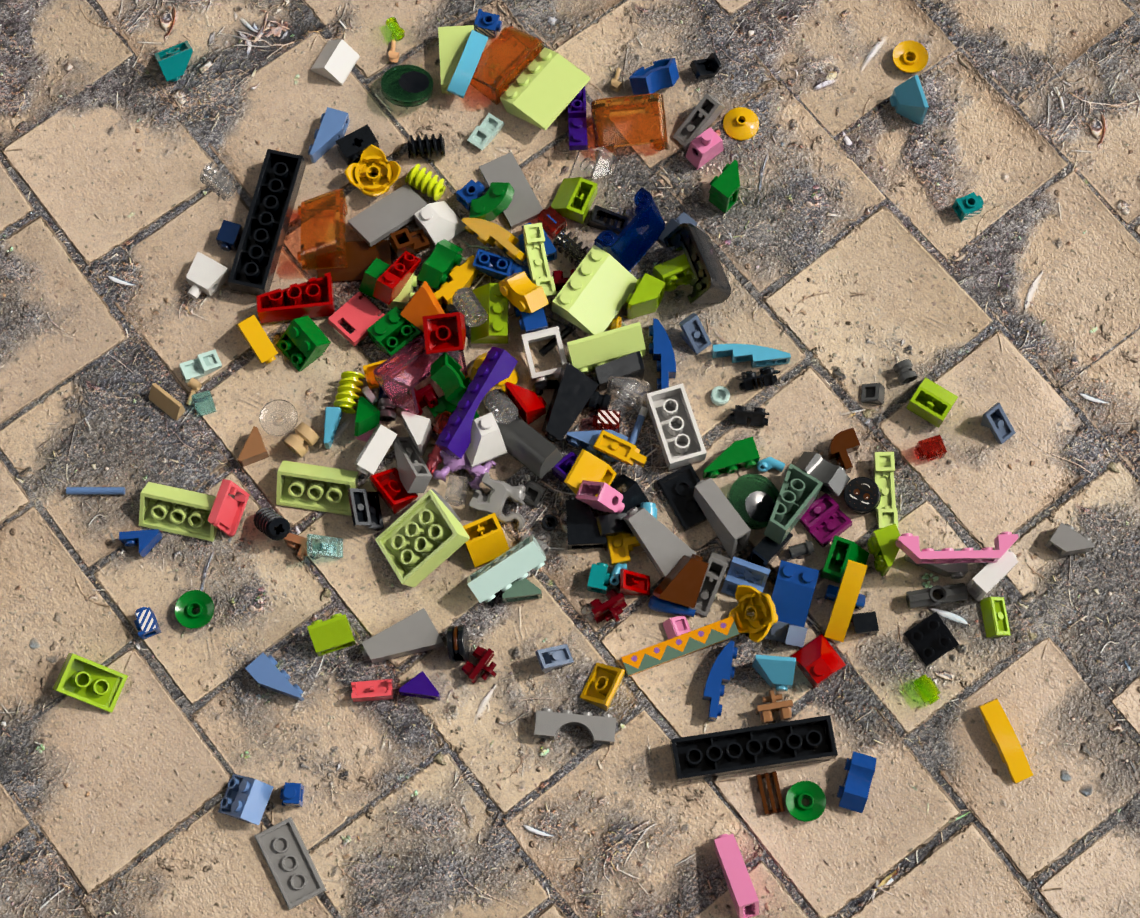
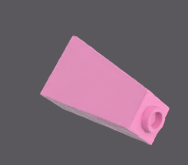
[714,834,759,918]

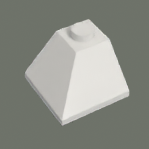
[414,201,466,247]
[465,412,507,468]

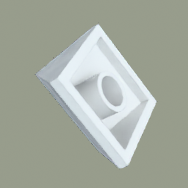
[311,39,360,85]
[401,411,433,456]

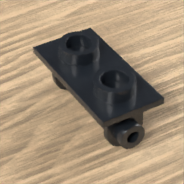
[729,405,769,427]

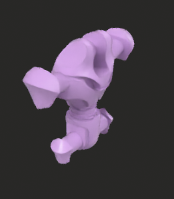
[433,450,496,490]

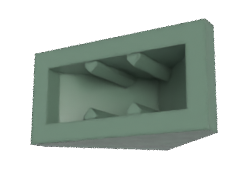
[502,578,542,603]

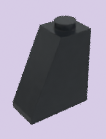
[592,351,644,391]
[566,497,607,550]
[746,533,793,568]

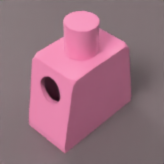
[686,127,724,170]
[575,480,625,514]

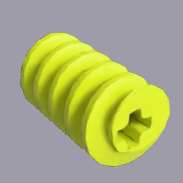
[405,164,446,201]
[333,371,365,414]

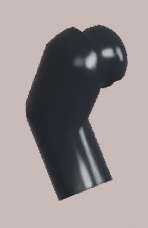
[532,380,558,395]

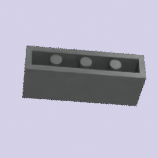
[496,409,563,479]

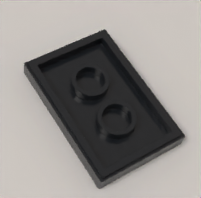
[657,464,707,532]

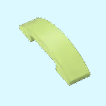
[523,223,557,297]
[874,452,898,529]

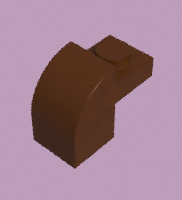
[389,228,430,258]
[828,428,860,474]

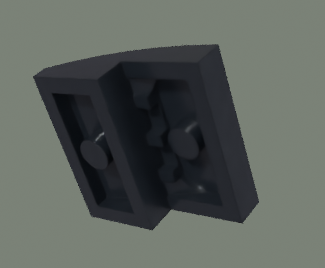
[347,488,384,531]

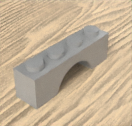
[534,708,616,745]

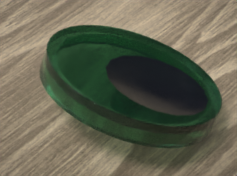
[381,65,433,107]
[727,474,779,529]

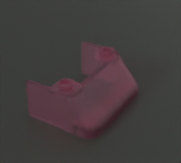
[374,336,468,415]

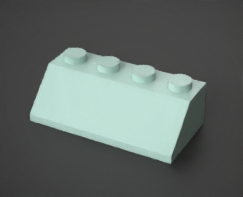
[467,534,546,603]

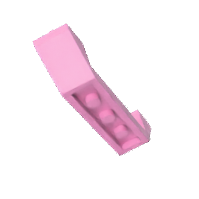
[896,532,1018,564]

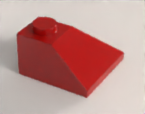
[422,312,466,355]
[505,382,547,425]
[791,634,846,689]

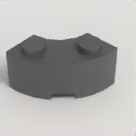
[795,452,850,496]

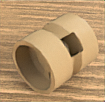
[283,422,320,458]

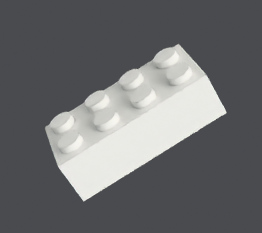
[646,383,707,470]

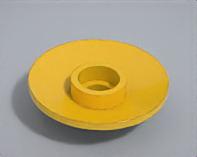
[892,40,928,73]
[723,107,759,141]

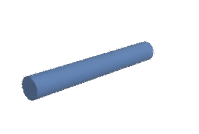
[66,487,125,495]

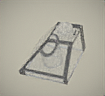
[569,146,618,181]
[607,376,652,412]

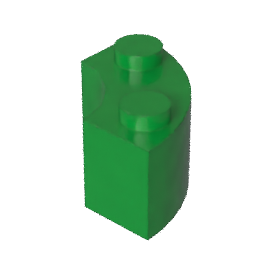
[470,182,514,221]
[417,239,463,289]
[430,352,471,406]

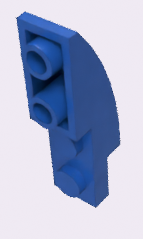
[472,249,532,281]
[649,318,676,390]
[702,641,738,721]

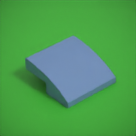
[721,556,771,597]

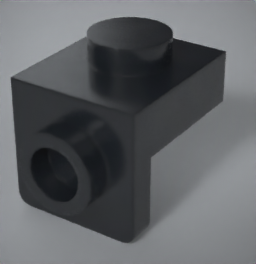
[690,53,722,80]

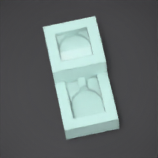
[467,113,504,150]
[179,349,222,383]

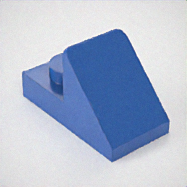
[119,529,162,557]

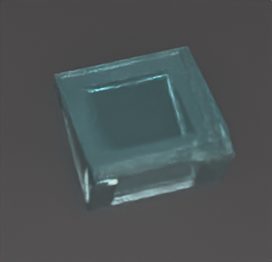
[191,390,217,417]

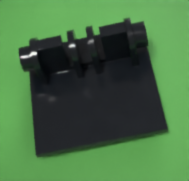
[736,367,781,392]
[904,611,959,666]

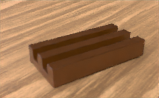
[756,771,785,815]

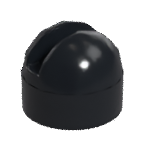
[541,514,557,531]

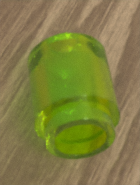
[913,674,941,705]

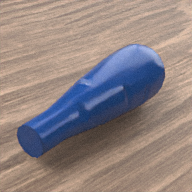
[648,596,696,617]

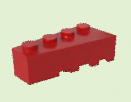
[256,272,335,323]

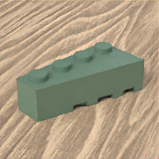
[764,463,823,544]

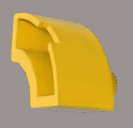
[498,271,549,313]

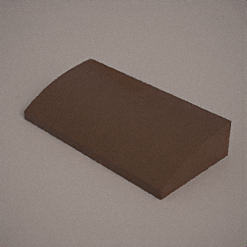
[316,240,392,283]

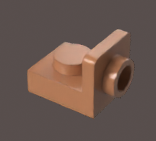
[284,533,311,561]

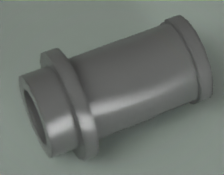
[788,540,814,559]

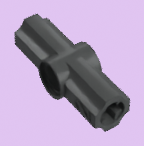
[906,583,968,609]

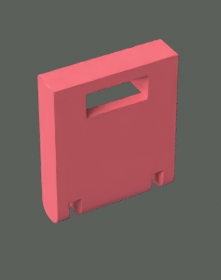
[328,292,385,347]
[208,479,250,537]

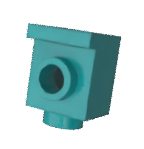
[952,192,984,222]
[587,562,610,595]

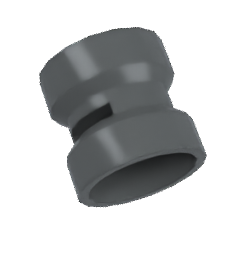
[893,359,918,385]
[378,398,397,422]

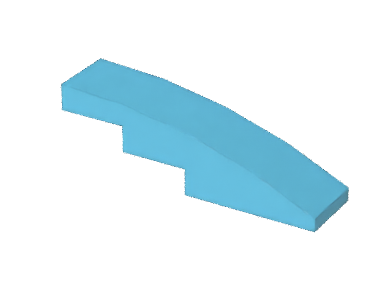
[711,344,791,368]

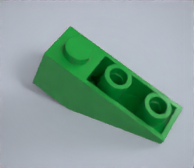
[703,437,760,479]

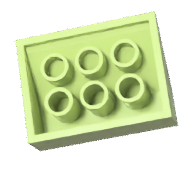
[500,47,590,131]
[552,245,638,335]
[375,490,470,588]

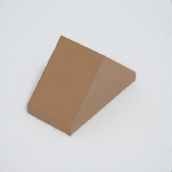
[237,426,269,467]

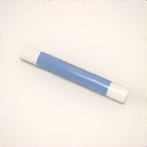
[628,406,648,445]

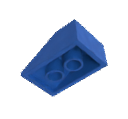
[771,560,820,627]

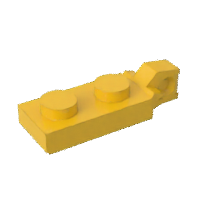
[593,430,647,467]

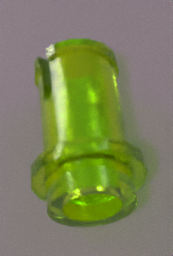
[386,17,405,41]

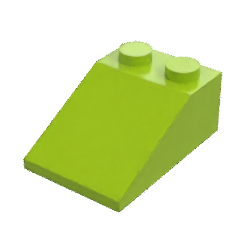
[52,653,128,713]

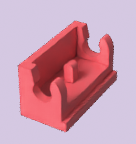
[351,679,393,702]

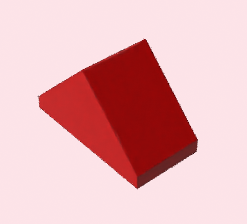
[620,569,650,596]

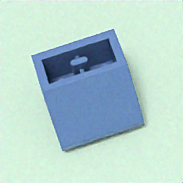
[218,774,274,826]

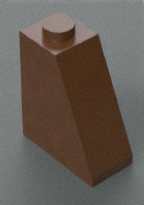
[653,554,709,608]

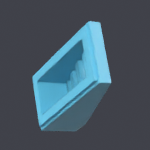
[323,407,342,449]

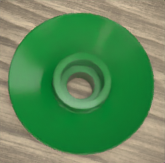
[175,590,214,629]
[785,781,826,822]

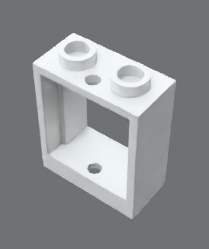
[521,326,567,383]
[354,424,398,475]
[966,550,1019,602]

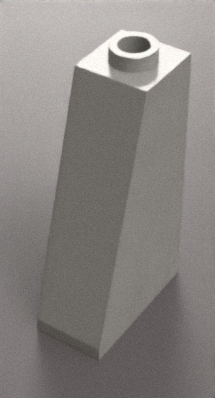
[693,478,751,557]
[623,507,697,577]
[361,608,444,664]

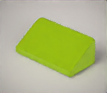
[980,597,1011,638]

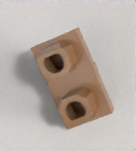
[755,690,793,724]

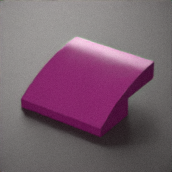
[799,493,852,548]

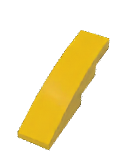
[824,560,867,642]
[978,698,1033,784]

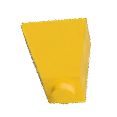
[236,315,278,364]

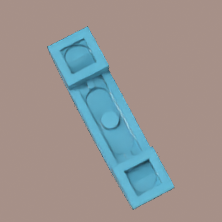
[447,30,488,98]

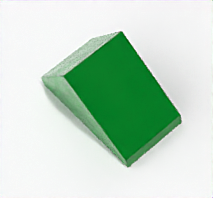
[359,258,391,299]
[354,396,380,436]

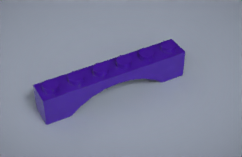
[435,346,518,459]

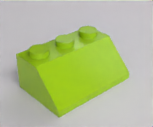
[471,283,509,344]

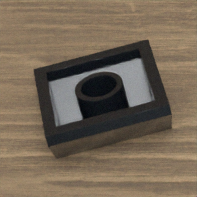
[607,474,649,514]

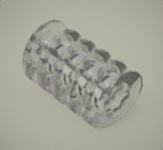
[200,162,240,201]
[452,287,488,327]
[482,386,518,424]

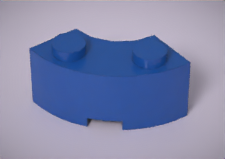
[629,58,679,98]
[514,306,548,334]
[837,751,877,813]

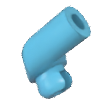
[757,457,785,472]
[610,563,627,585]

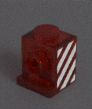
[593,409,621,433]

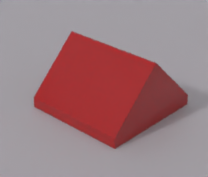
[369,467,418,515]

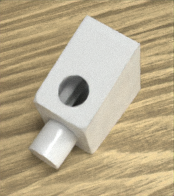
[186,252,230,300]

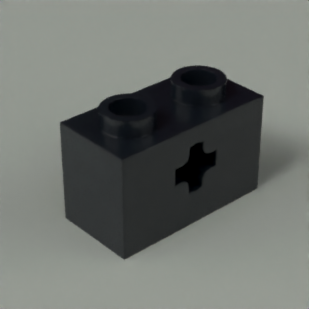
[336,124,380,166]

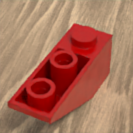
[373,251,421,305]

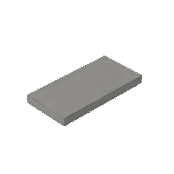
[479,152,544,229]
[348,184,427,247]
[254,817,327,910]

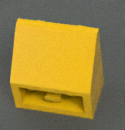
[564,449,617,497]
[463,513,509,568]

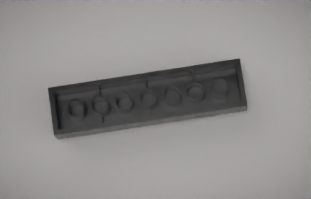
[228,149,306,296]
[670,715,838,782]

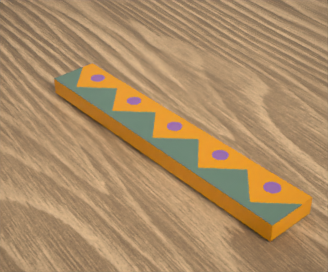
[621,616,739,677]

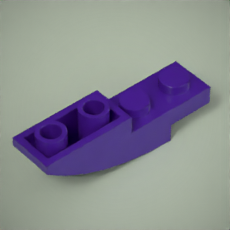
[568,86,588,150]

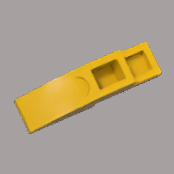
[461,218,526,262]
[434,255,479,306]

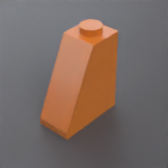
[400,281,445,332]

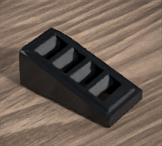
[587,205,629,235]

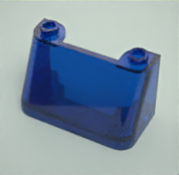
[594,187,665,272]

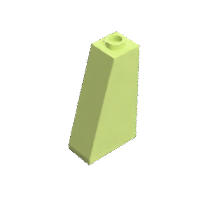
[438,25,474,94]

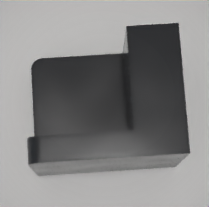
[850,611,879,636]

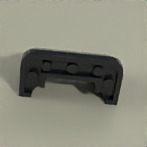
[663,223,731,304]

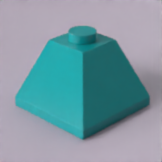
[154,40,193,82]

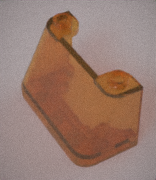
[470,26,544,105]
[590,93,668,157]
[297,189,348,270]

